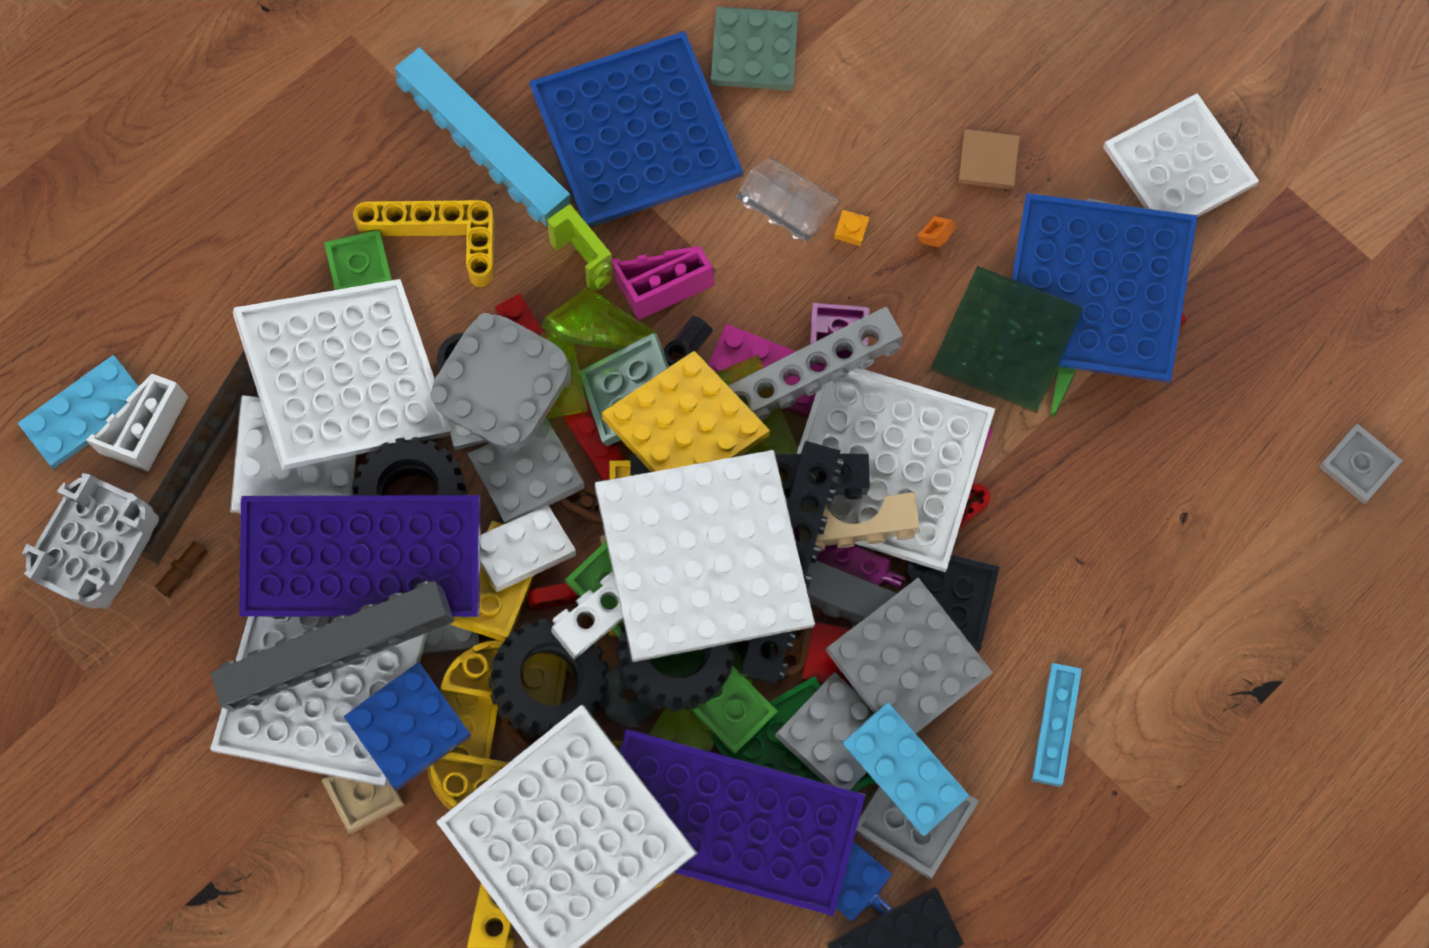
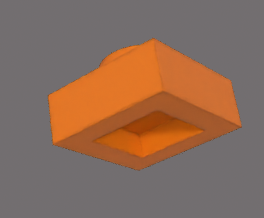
[917,216,957,247]

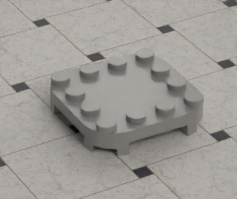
[430,313,572,452]
[22,473,159,609]

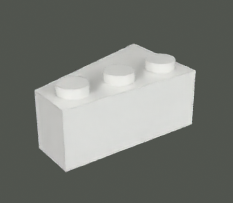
[86,374,188,472]

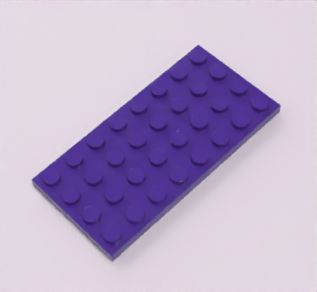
[240,495,481,617]
[620,729,865,916]

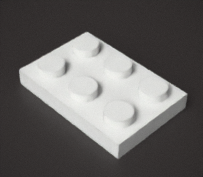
[480,505,576,593]

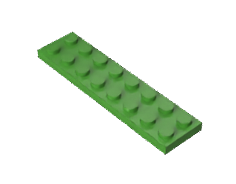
[565,541,778,755]

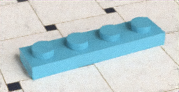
[1031,663,1082,787]

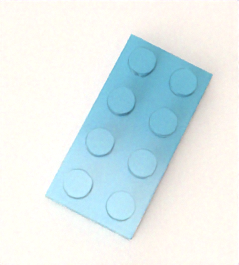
[18,355,139,470]
[842,702,969,836]

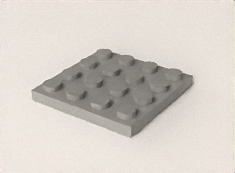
[825,578,993,734]

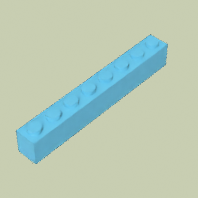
[394,47,571,227]

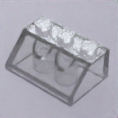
[736,157,840,241]

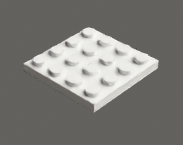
[1103,94,1259,217]
[230,395,356,514]

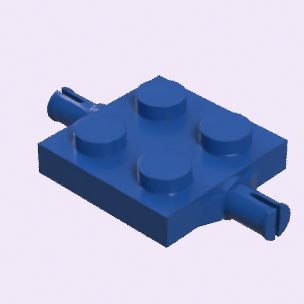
[836,841,893,922]

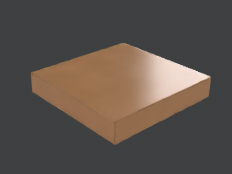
[958,129,1019,190]

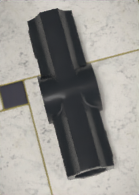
[664,315,713,367]

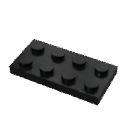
[825,887,964,948]

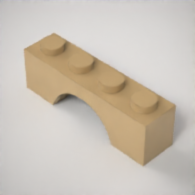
[798,492,920,551]

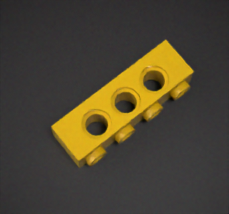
[467,883,515,948]

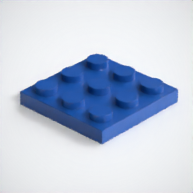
[343,662,472,791]

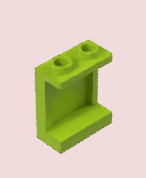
[547,204,613,292]

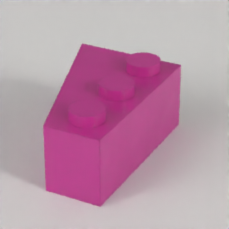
[612,246,715,321]

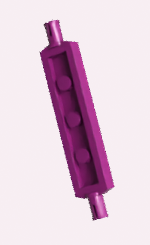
[793,528,905,589]

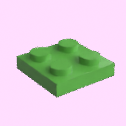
[324,230,392,290]

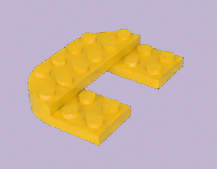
[427,640,567,810]

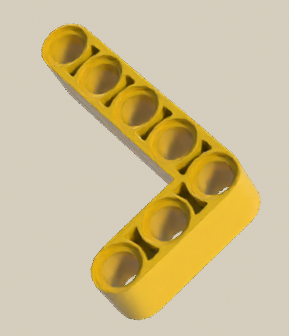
[353,200,494,287]

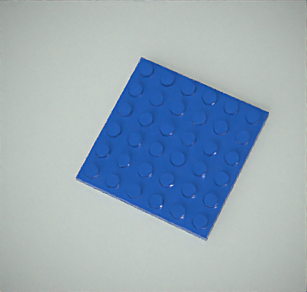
[529,31,743,227]
[998,193,1198,383]

